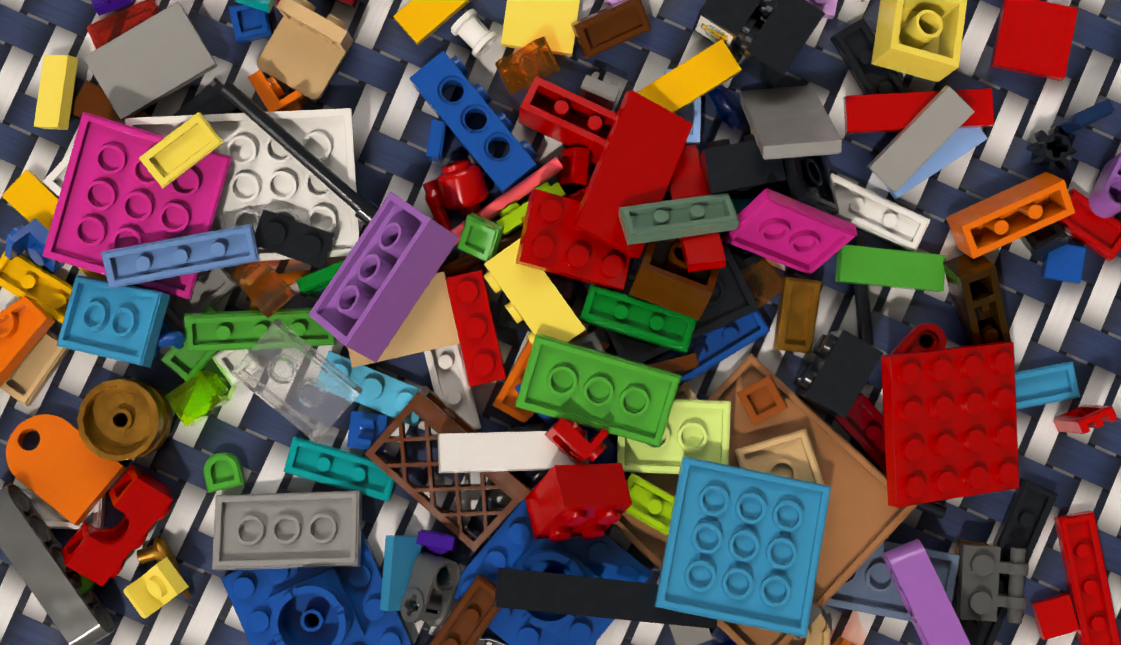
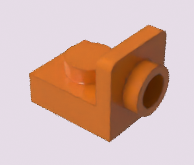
[248,70,308,112]

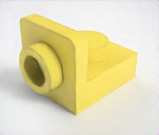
[124,557,189,619]

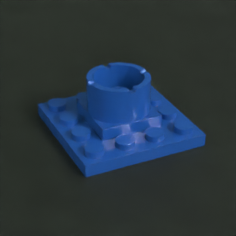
[453,478,653,645]
[221,527,414,645]

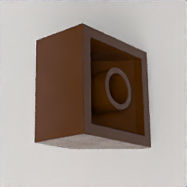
[629,237,727,321]

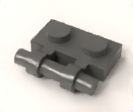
[956,543,1029,624]

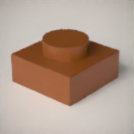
[737,375,788,425]

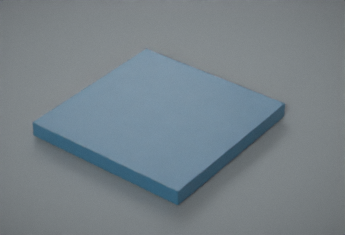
[654,456,831,637]

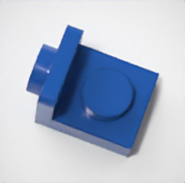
[5,218,64,273]

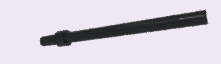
[220,81,379,225]

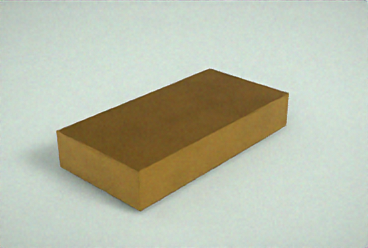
[773,276,822,354]

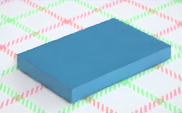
[56,275,170,368]

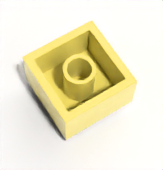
[871,0,967,82]

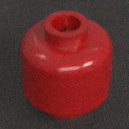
[436,159,489,215]

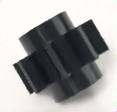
[1026,126,1077,173]

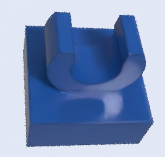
[347,411,389,452]

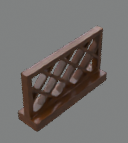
[365,386,535,552]

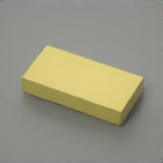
[34,55,78,130]
[139,112,225,188]

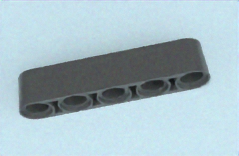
[0,483,115,645]

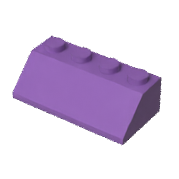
[308,191,459,362]

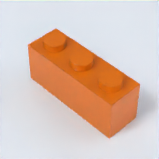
[946,172,1075,259]

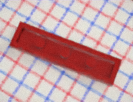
[843,88,994,134]
[667,144,726,272]
[1054,511,1121,645]

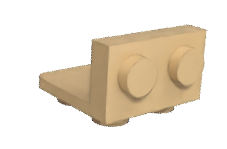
[257,0,354,101]

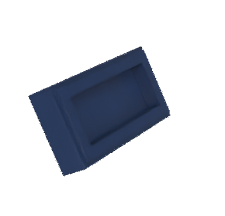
[1050,99,1115,136]

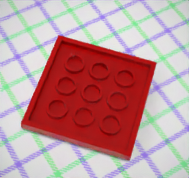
[881,342,1019,508]

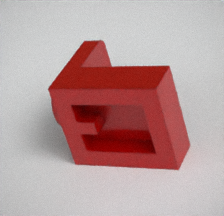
[544,417,609,464]

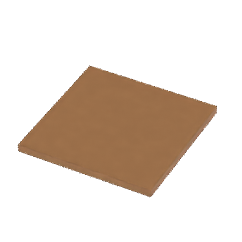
[613,354,917,645]

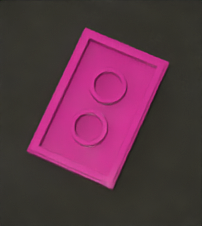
[721,188,857,275]

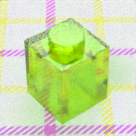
[165,371,230,427]

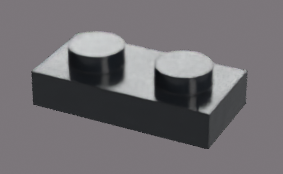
[255,209,335,269]

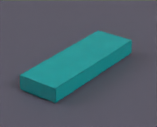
[283,436,400,502]

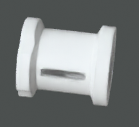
[451,9,499,58]

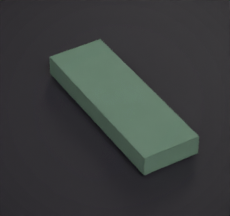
[618,192,739,245]

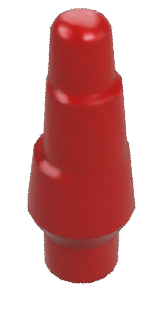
[422,180,452,231]

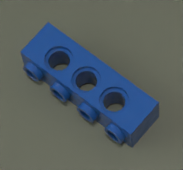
[409,50,537,194]

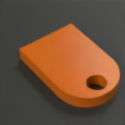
[6,414,127,526]

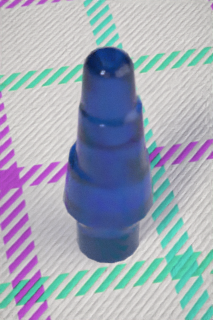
[708,87,743,130]

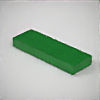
[580,284,697,354]

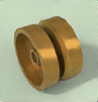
[77,379,173,462]

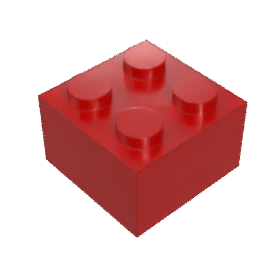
[525,463,632,542]

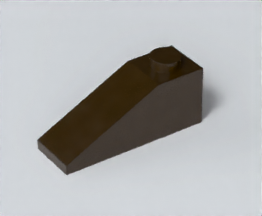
[943,254,1015,360]

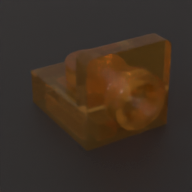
[495,36,560,94]

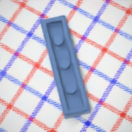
[101,223,261,289]

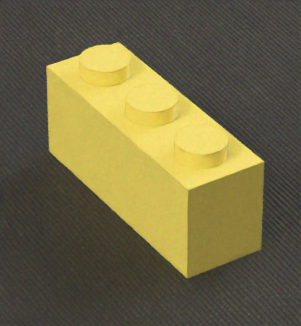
[483,238,586,345]

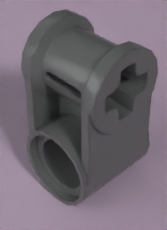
[400,551,461,627]

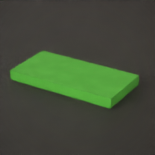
[515,333,681,447]

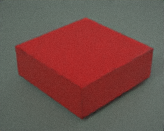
[1030,593,1080,640]

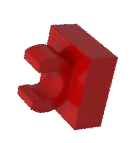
[557,147,598,188]

